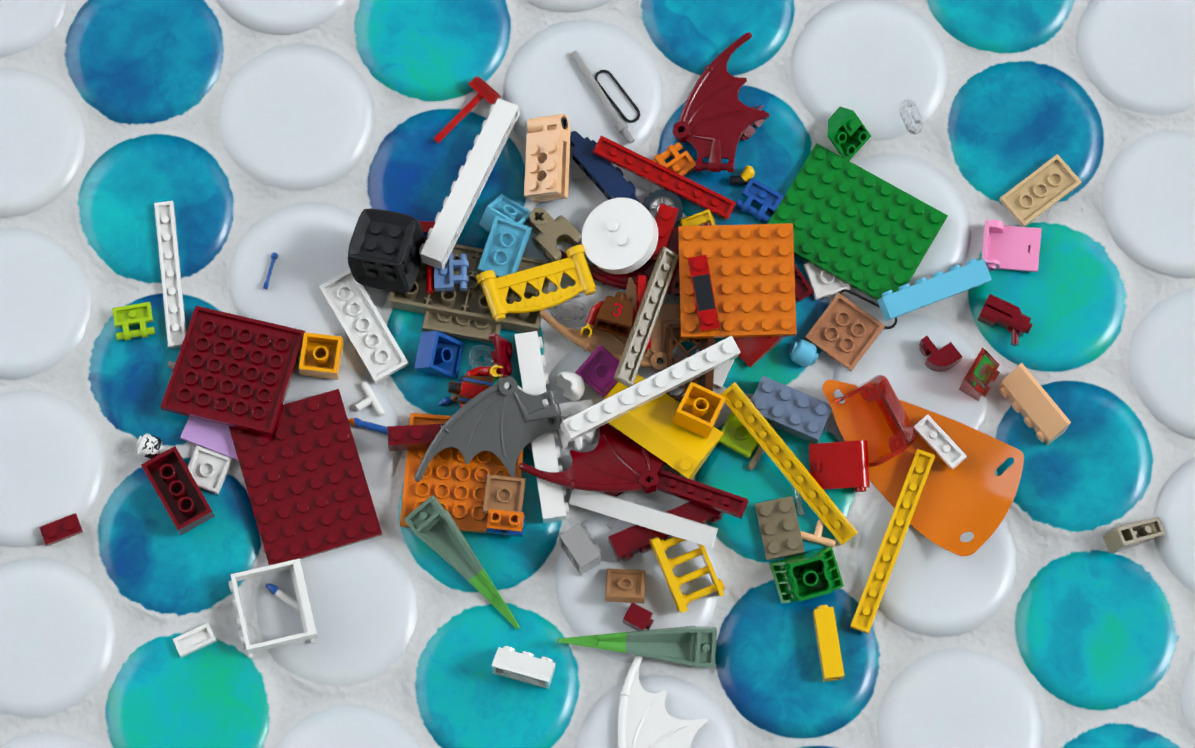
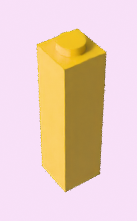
[812,605,845,682]

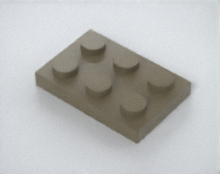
[754,496,805,561]

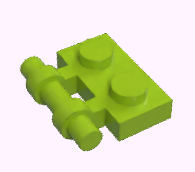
[112,302,155,341]

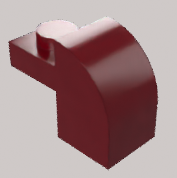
[919,336,963,372]

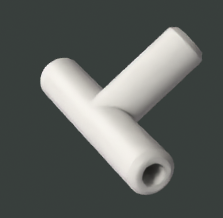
[355,381,385,416]

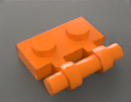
[652,142,696,176]

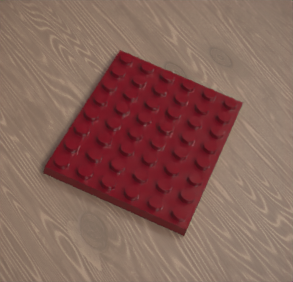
[229,389,382,565]

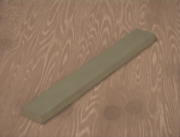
[613,246,679,388]

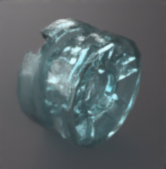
[469,345,494,369]

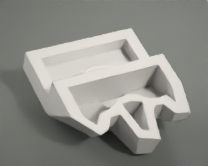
[557,399,597,452]

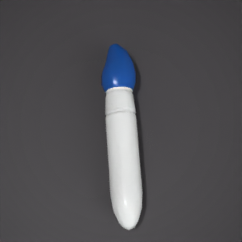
[266,583,300,612]

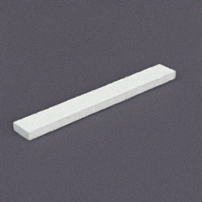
[154,201,186,349]
[569,489,718,548]

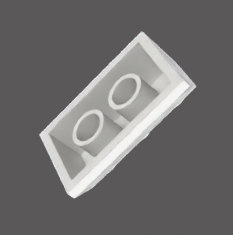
[492,646,556,689]

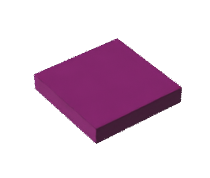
[575,344,620,398]

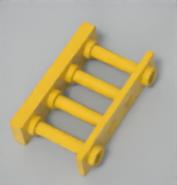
[649,537,725,613]

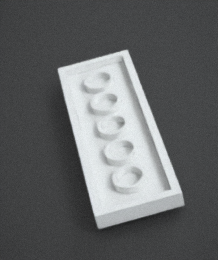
[319,269,409,383]

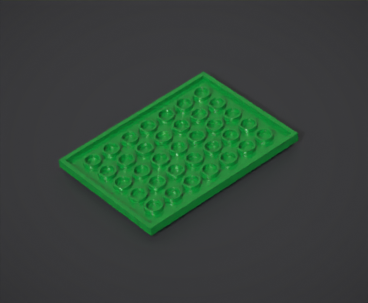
[768,143,948,301]

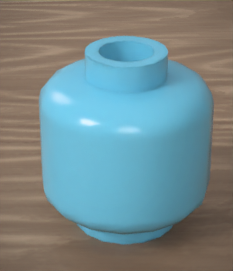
[788,339,818,367]

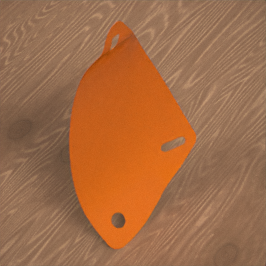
[822,380,1024,557]

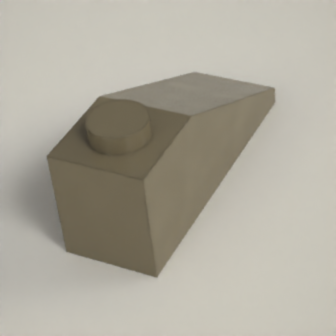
[1103,517,1166,554]

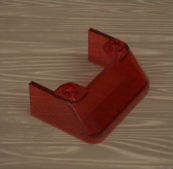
[833,375,917,467]

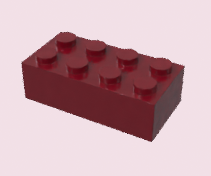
[141,446,215,535]

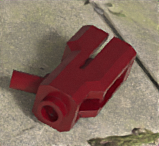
[977,294,1033,346]

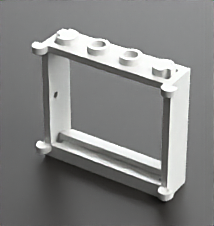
[228,559,318,658]

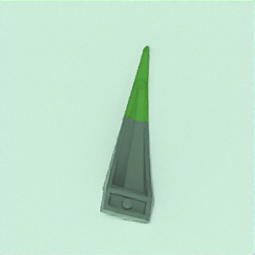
[404,495,520,629]
[557,626,717,667]

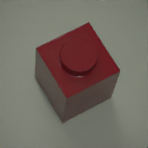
[622,603,654,631]

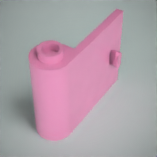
[981,220,1042,272]

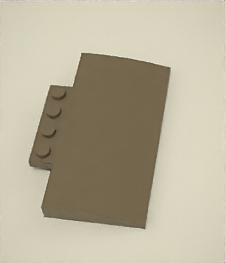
[388,238,551,344]

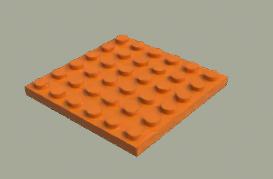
[678,223,796,339]
[400,413,524,535]

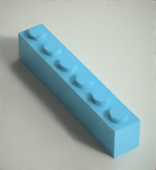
[877,258,992,322]

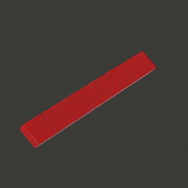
[592,135,736,220]

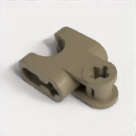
[528,208,582,262]

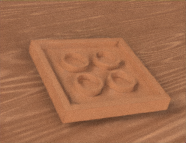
[805,293,885,372]

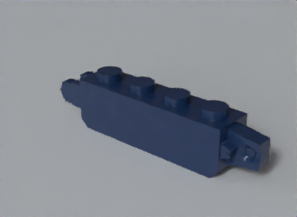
[570,130,640,203]

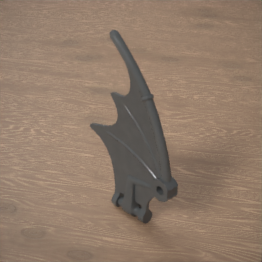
[414,376,562,482]

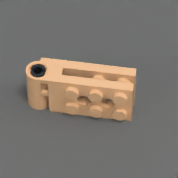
[524,114,571,203]

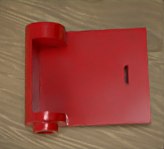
[809,440,870,492]

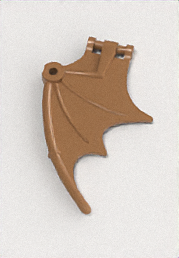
[539,277,701,372]

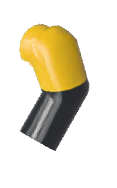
[729,166,755,185]

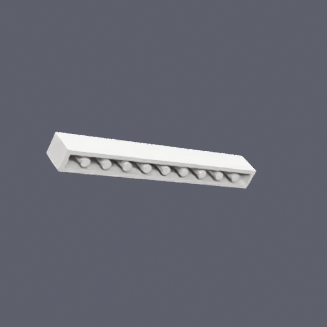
[419,98,520,270]
[514,331,570,523]
[560,336,741,442]

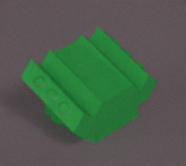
[770,546,844,603]

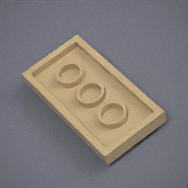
[999,154,1082,227]

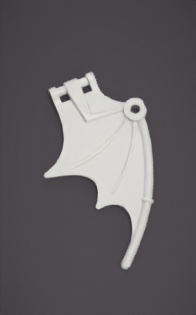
[618,655,708,748]

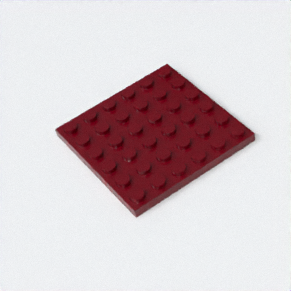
[160,306,306,436]

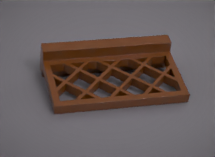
[666,324,716,401]

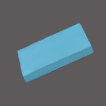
[477,215,532,277]

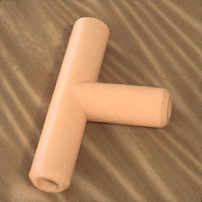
[800,520,836,548]

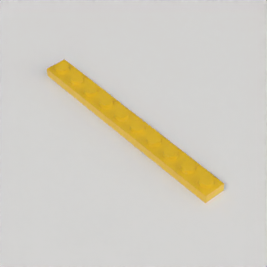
[720,383,858,545]
[850,449,935,634]

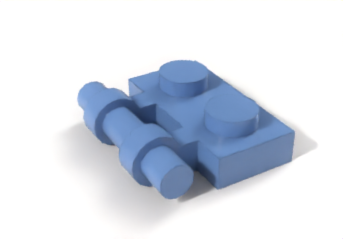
[434,253,469,292]

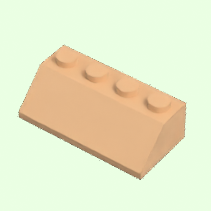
[999,363,1071,445]

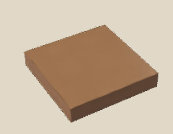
[482,474,526,514]
[605,568,646,604]

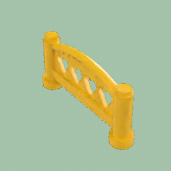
[476,245,596,322]

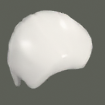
[556,372,585,402]

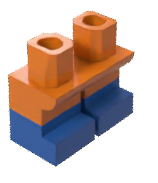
[486,509,525,537]

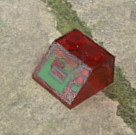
[959,348,1000,401]

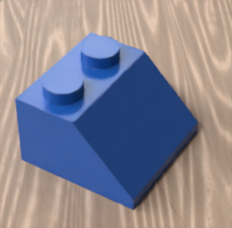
[414,331,464,379]

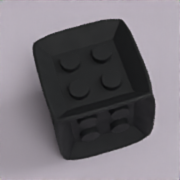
[348,208,425,293]

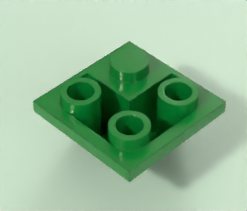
[827,107,871,161]

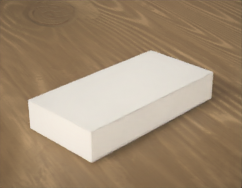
[172,623,217,658]

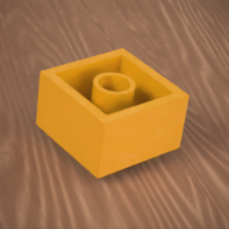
[299,332,344,380]
[672,382,726,439]

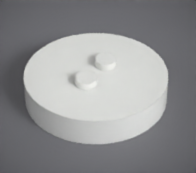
[582,198,658,274]

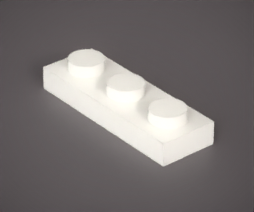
[913,414,967,470]

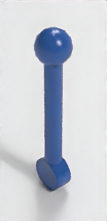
[263,252,278,290]

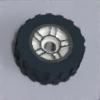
[642,189,683,228]

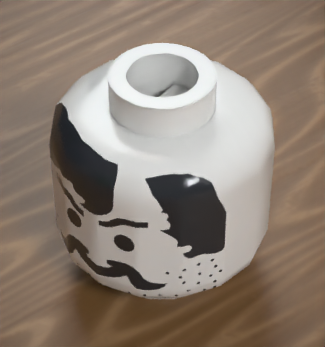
[135,433,165,460]

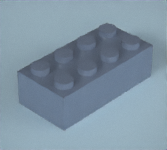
[751,375,832,444]

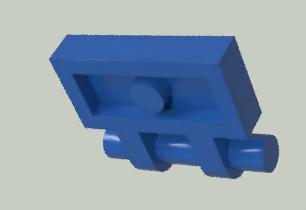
[735,178,784,224]

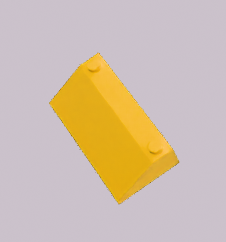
[604,374,724,480]

